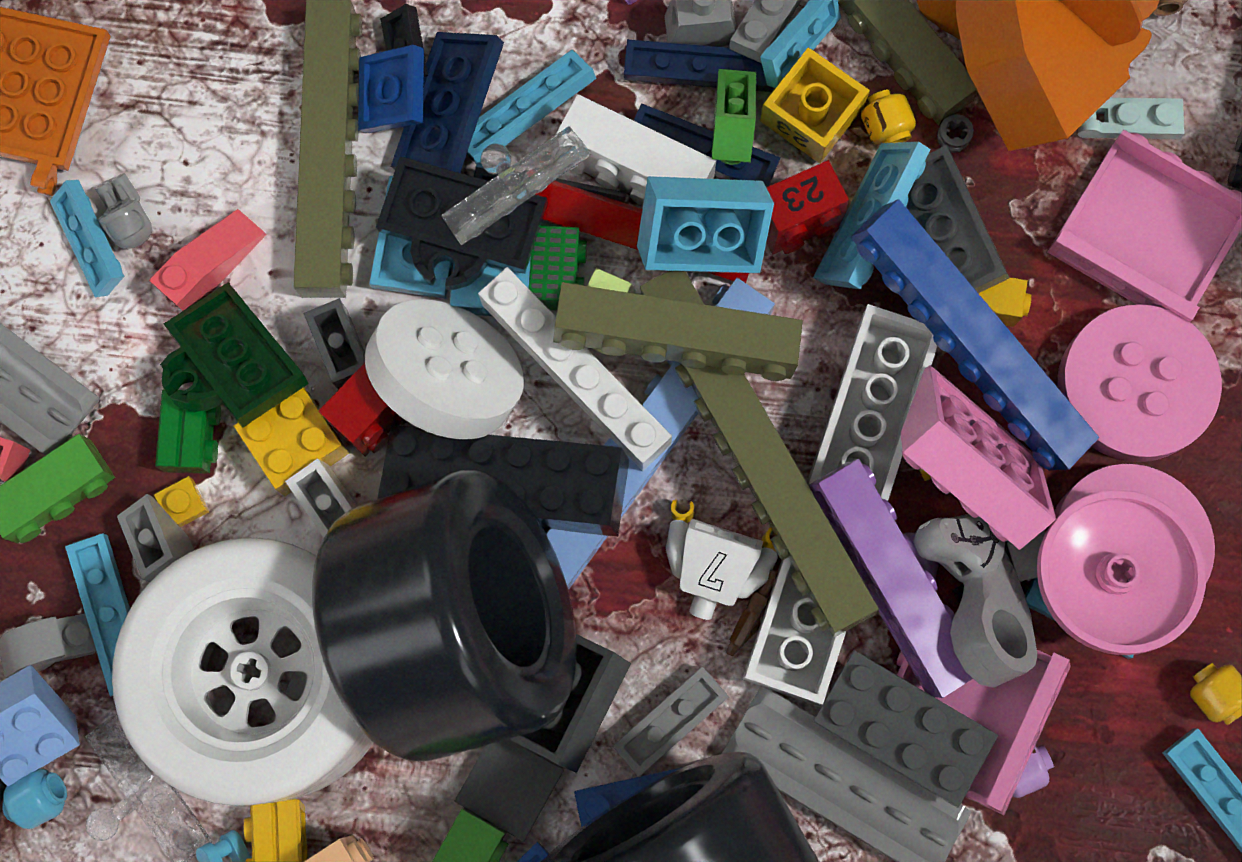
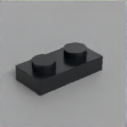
[380,4,428,78]

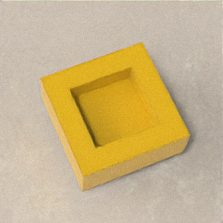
[154,476,209,527]

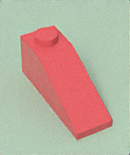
[149,209,266,311]

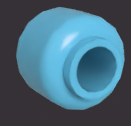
[2,769,67,829]

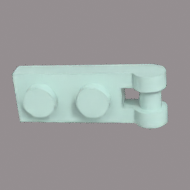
[1078,97,1185,139]

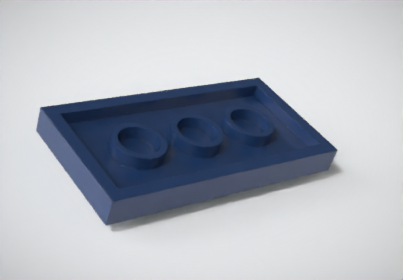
[390,32,504,173]

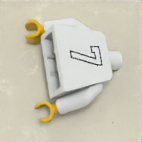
[665,499,778,620]

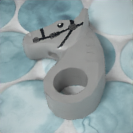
[913,514,1038,688]

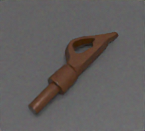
[726,570,778,656]

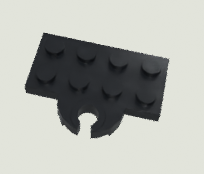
[376,156,548,290]

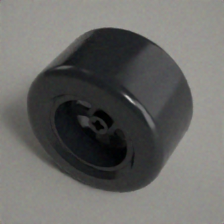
[312,470,577,762]
[541,752,820,862]

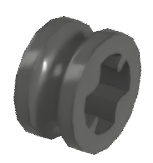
[937,114,974,153]

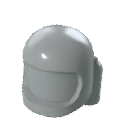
[95,173,152,249]

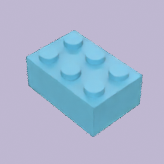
[637,176,774,273]

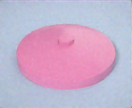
[1037,490,1206,655]

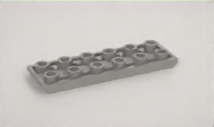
[0,323,101,455]
[723,686,971,862]

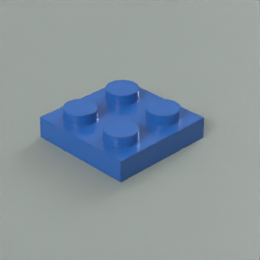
[358,45,424,133]

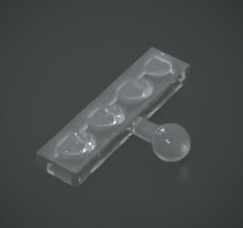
[441,126,591,245]
[85,713,213,862]

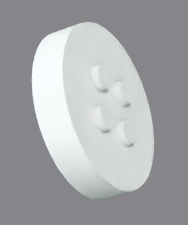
[365,299,524,439]

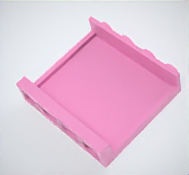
[1047,129,1242,322]
[897,650,1071,815]

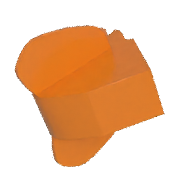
[916,0,1160,151]

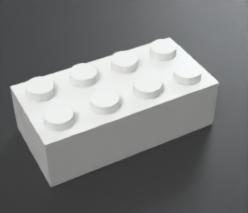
[556,94,716,206]

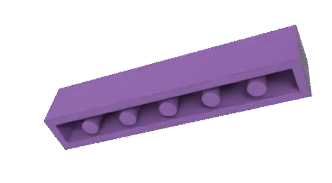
[808,459,973,698]

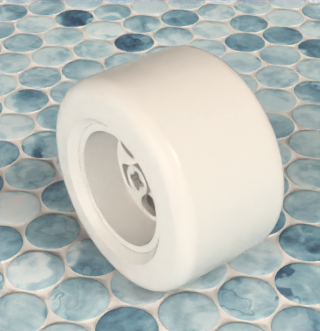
[112,538,374,806]

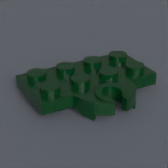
[160,282,309,428]

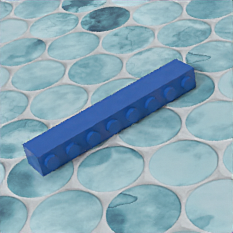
[851,199,1099,471]

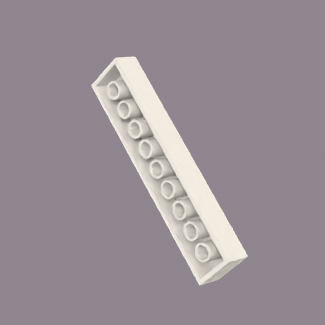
[742,304,937,706]

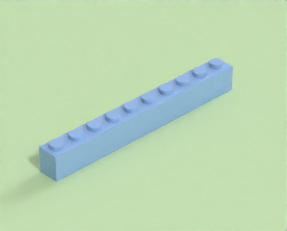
[544,277,775,590]

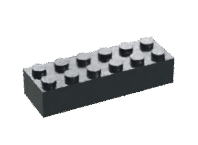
[377,425,629,537]

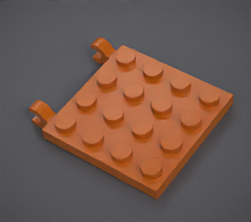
[0,7,111,196]

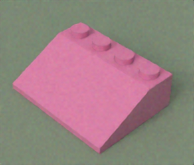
[901,365,1056,550]

